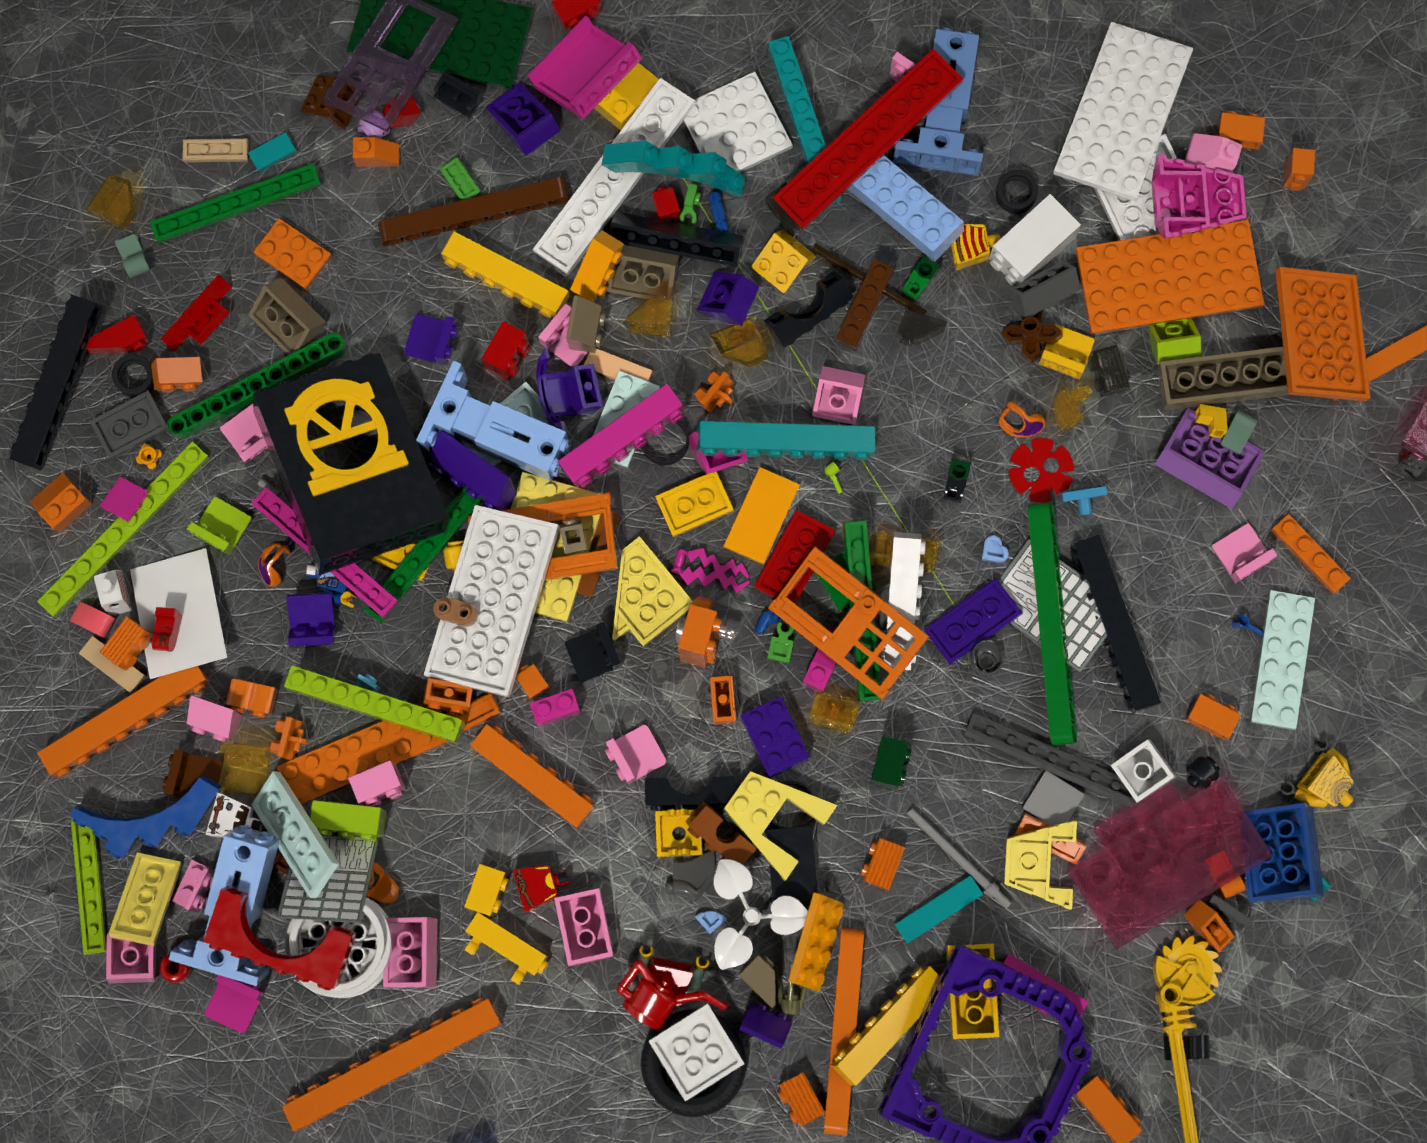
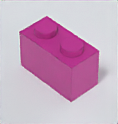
[529,689,581,728]

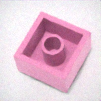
[348,760,406,807]
[106,934,156,984]

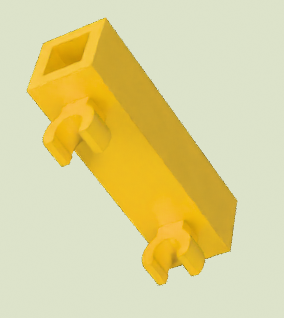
[465,912,549,985]

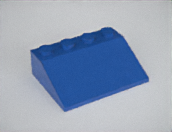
[1239,803,1324,903]

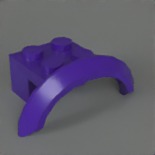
[536,348,603,432]

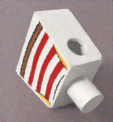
[94,570,132,616]

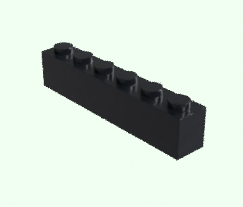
[610,211,744,267]

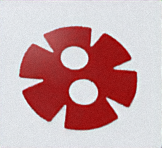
[1009,438,1074,502]

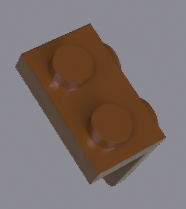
[162,749,223,802]

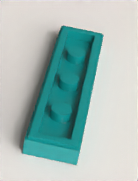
[895,875,983,944]

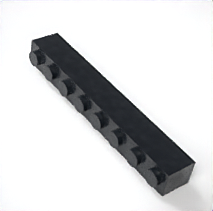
[9,294,103,471]
[1070,535,1161,714]

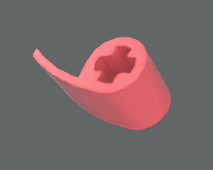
[70,602,115,638]

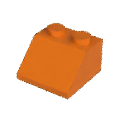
[30,472,92,534]

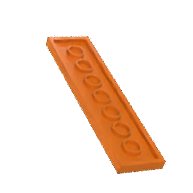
[277,704,452,805]

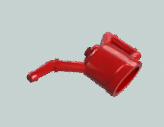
[616,960,728,1030]

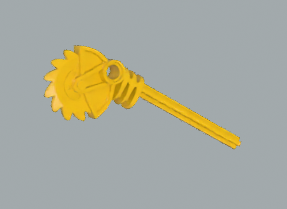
[1153,936,1222,1143]

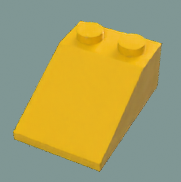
[594,63,659,130]

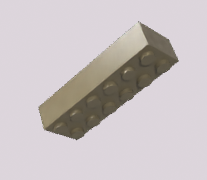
[1156,347,1288,411]

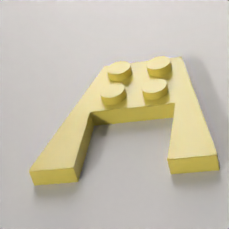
[724,771,837,881]

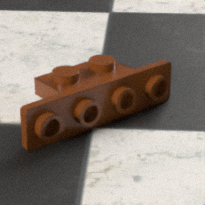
[577,512,620,598]

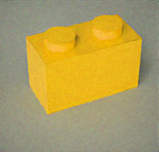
[465,864,509,917]

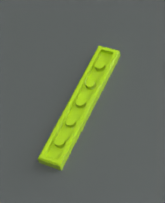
[71,819,107,955]

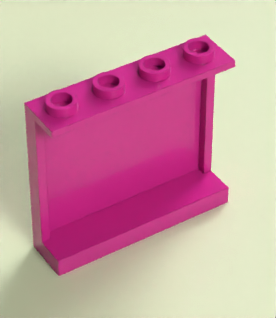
[527,16,642,119]

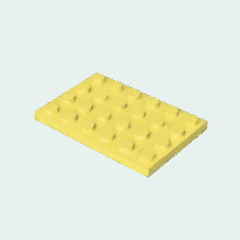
[511,472,601,623]

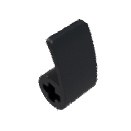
[1163,1035,1210,1060]

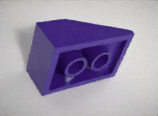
[486,82,560,156]

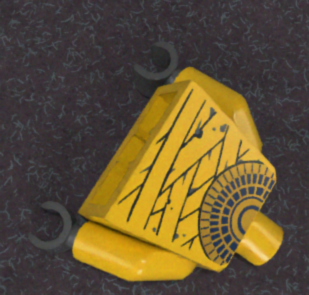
[1281,738,1354,808]

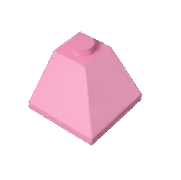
[1185,133,1242,172]

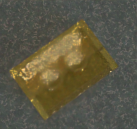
[869,532,939,572]

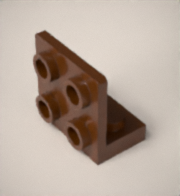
[300,74,363,130]

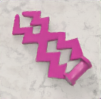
[671,548,750,593]

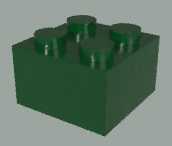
[870,736,912,791]

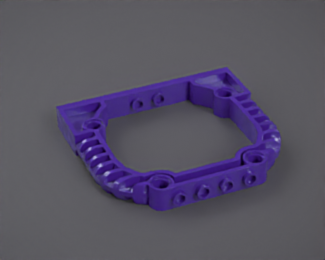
[878,942,1092,1143]

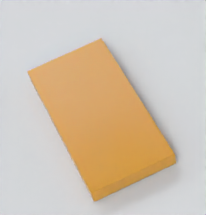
[723,467,800,565]

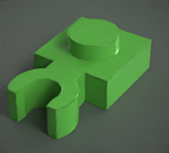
[767,622,794,664]

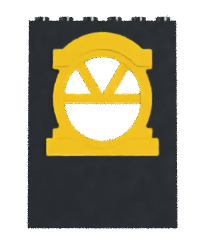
[253,353,448,575]

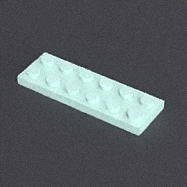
[1250,590,1315,730]
[251,771,339,898]

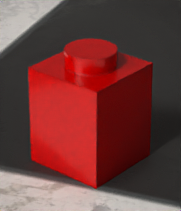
[382,95,421,128]
[652,187,680,221]

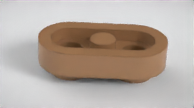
[433,597,478,627]

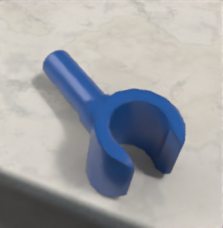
[1232,615,1264,636]

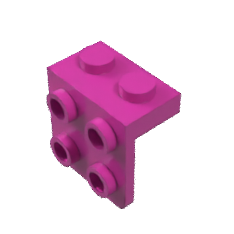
[205,975,265,1033]

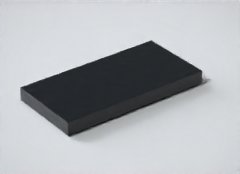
[766,825,818,910]

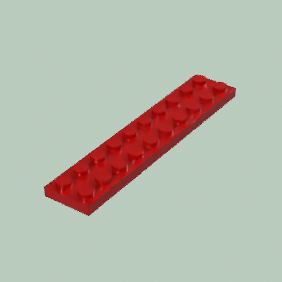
[773,48,964,230]

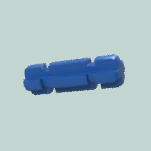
[708,192,728,232]

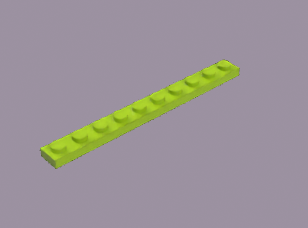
[37,442,209,618]

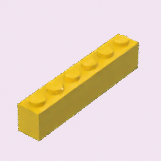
[441,232,570,318]
[831,966,940,1086]

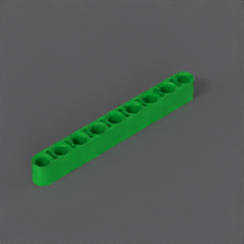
[167,333,347,440]

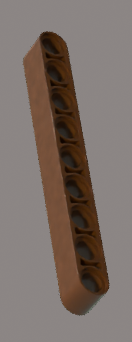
[377,177,570,246]

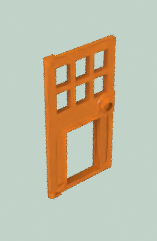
[468,492,618,581]
[768,547,930,700]

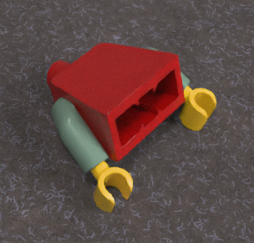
[639,945,710,1006]

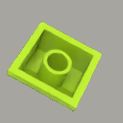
[1147,318,1201,365]

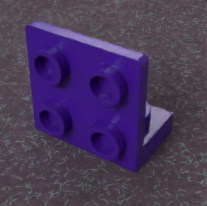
[287,592,336,646]

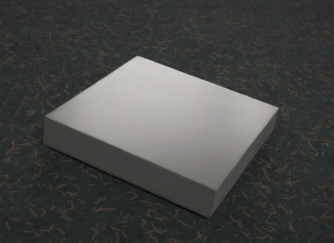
[1022,771,1085,826]

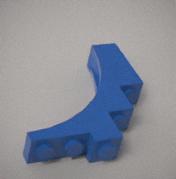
[69,775,222,859]

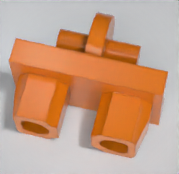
[694,371,734,414]
[270,717,309,760]

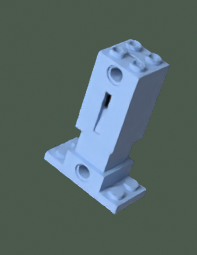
[416,361,571,482]
[169,825,280,986]

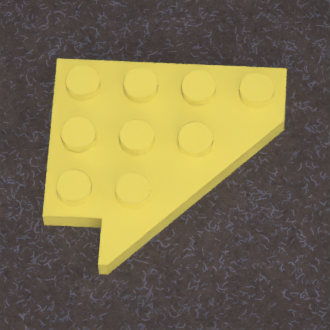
[612,536,693,647]

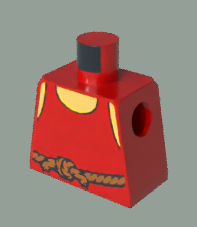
[513,865,569,913]

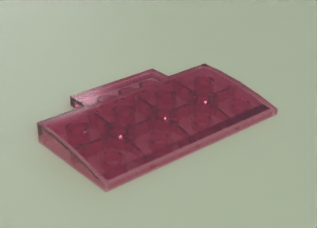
[1066,778,1273,950]

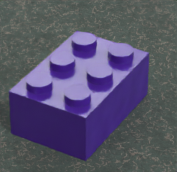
[740,696,810,779]

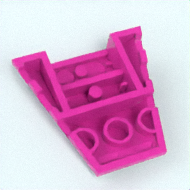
[1151,154,1247,239]

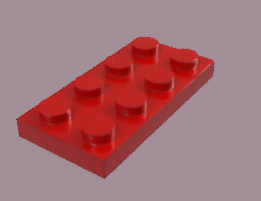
[754,510,836,604]

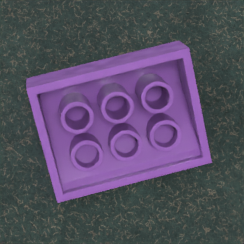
[1154,408,1265,509]

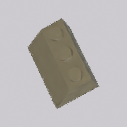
[606,245,679,304]
[248,278,326,355]

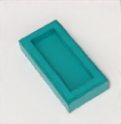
[248,132,297,173]

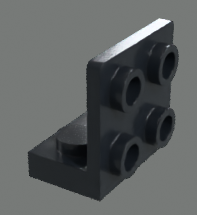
[565,622,622,683]

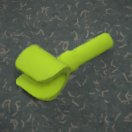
[825,462,843,494]

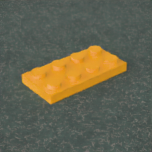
[788,893,844,992]

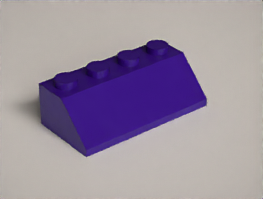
[429,430,517,511]

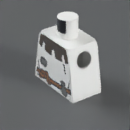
[206,793,263,838]

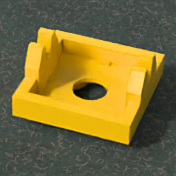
[655,809,703,857]

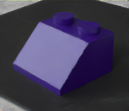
[697,272,759,326]
[739,1002,792,1049]

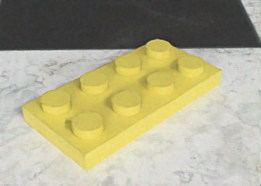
[109,853,182,946]

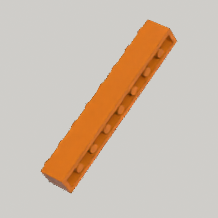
[37,665,210,778]

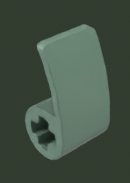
[115,234,151,279]
[1220,410,1258,454]

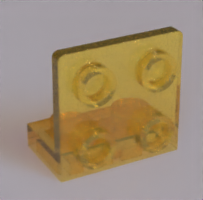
[220,743,270,794]

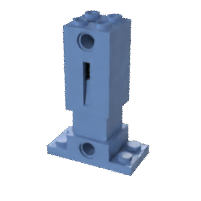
[893,28,983,176]

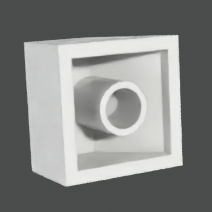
[1111,739,1177,803]

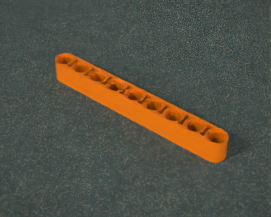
[824,927,864,1136]

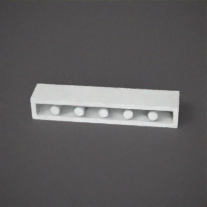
[884,532,926,670]

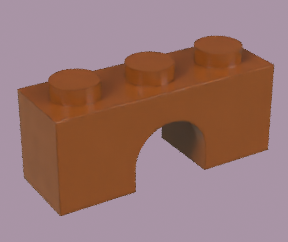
[686,801,757,865]

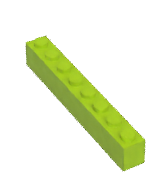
[284,665,465,745]

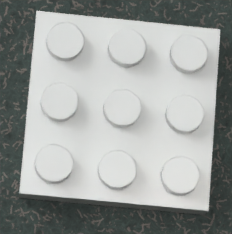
[649,1004,745,1101]

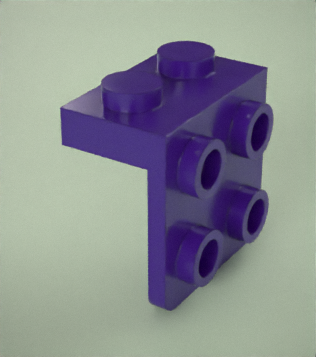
[404,314,459,366]

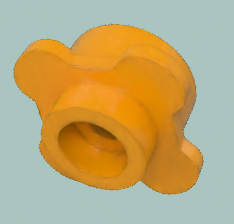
[136,444,162,469]

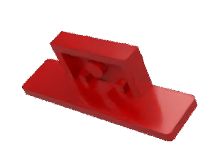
[161,275,231,351]

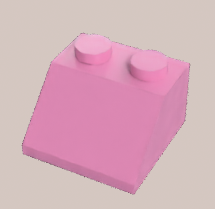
[812,366,866,425]
[187,696,242,743]

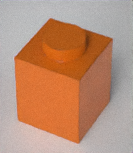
[516,664,550,701]

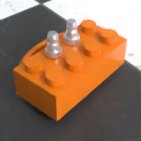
[675,596,736,668]

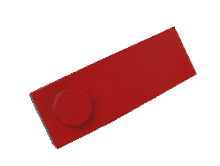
[86,315,150,354]

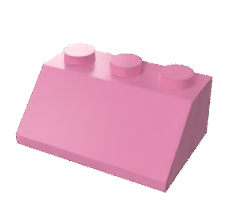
[383,917,437,988]

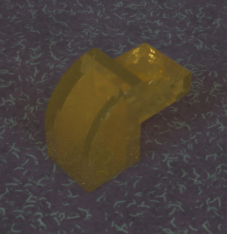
[1052,385,1092,434]

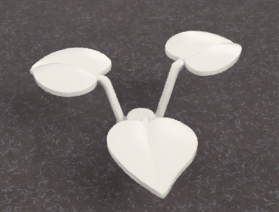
[714,859,808,970]

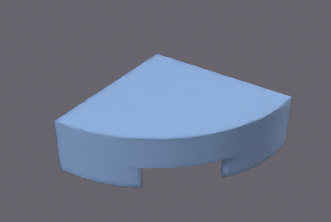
[695,911,727,934]

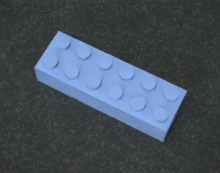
[848,156,964,262]

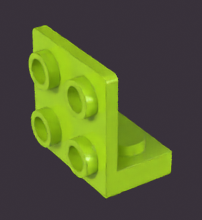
[187,497,252,556]

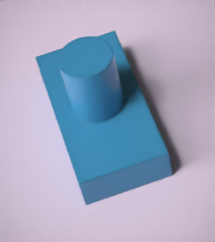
[1059,485,1107,515]

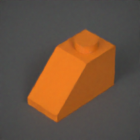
[353,137,400,167]
[1183,900,1235,952]

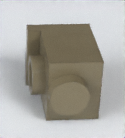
[559,518,587,554]

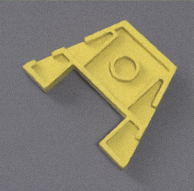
[1004,820,1077,909]

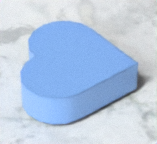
[981,535,1009,563]

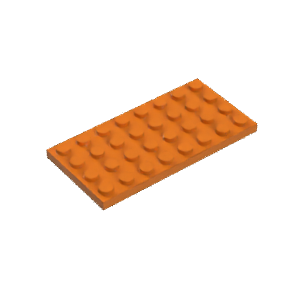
[1075,220,1265,334]

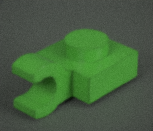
[680,183,701,225]

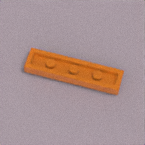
[1271,514,1351,595]

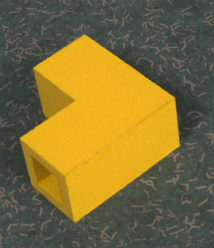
[1195,404,1227,438]

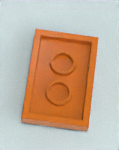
[253,218,332,291]

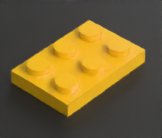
[655,472,734,538]

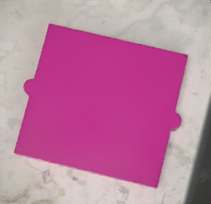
[100,477,149,522]

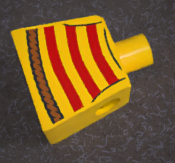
[951,224,1000,270]

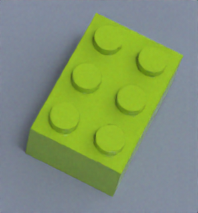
[310,800,387,842]

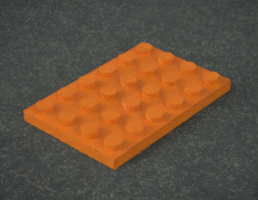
[1275,267,1371,402]

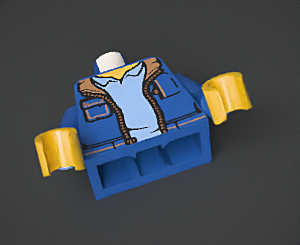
[306,562,360,608]

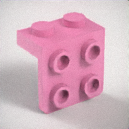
[604,725,666,785]

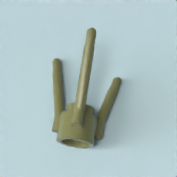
[774,963,807,1014]

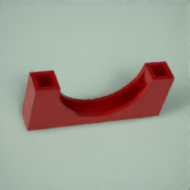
[203,886,356,990]

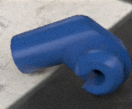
[754,610,783,635]

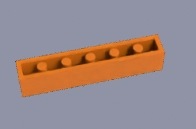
[470,724,594,829]

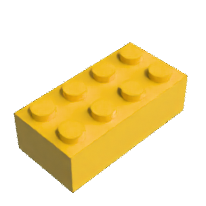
[946,944,999,1039]

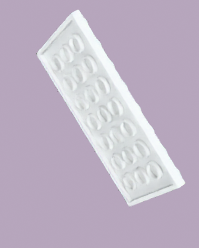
[1054,22,1193,201]
[424,505,559,698]

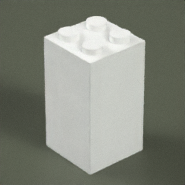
[989,194,1081,287]

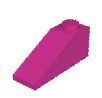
[802,624,837,694]

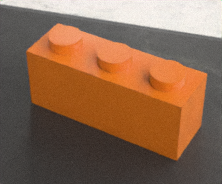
[1075,1076,1142,1143]

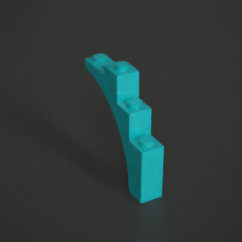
[602,140,745,197]

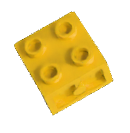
[751,230,816,293]
[1039,324,1095,380]

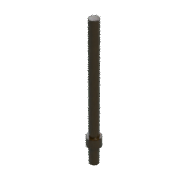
[812,244,927,318]

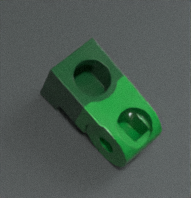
[902,256,940,300]

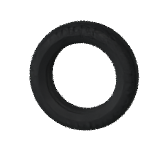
[641,1009,747,1117]

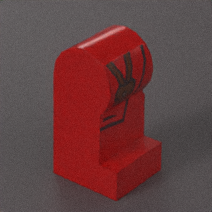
[151,607,182,652]

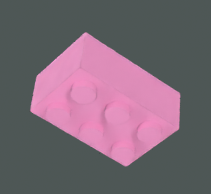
[554,888,615,967]

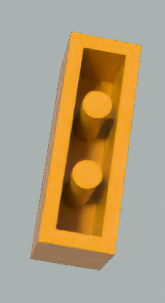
[570,231,624,302]

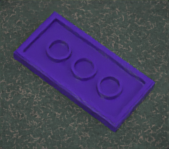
[924,578,1023,666]

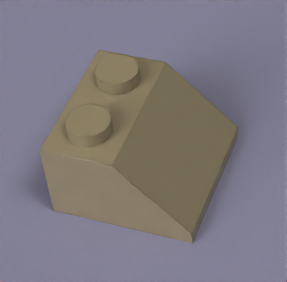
[566,295,606,353]
[739,955,775,1009]

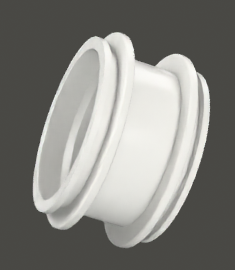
[285,897,391,998]

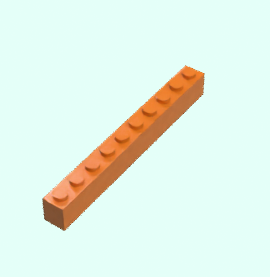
[282,997,502,1132]

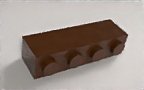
[836,259,894,351]

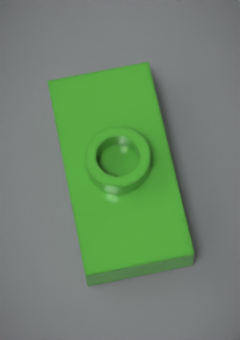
[439,157,482,201]

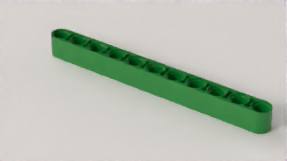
[1028,501,1077,746]

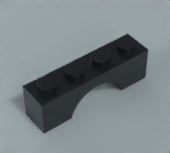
[764,270,854,348]
[645,776,736,811]

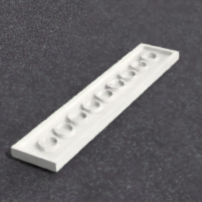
[533,78,696,275]

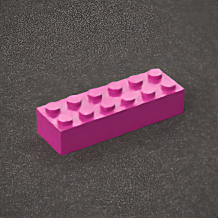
[558,384,685,488]

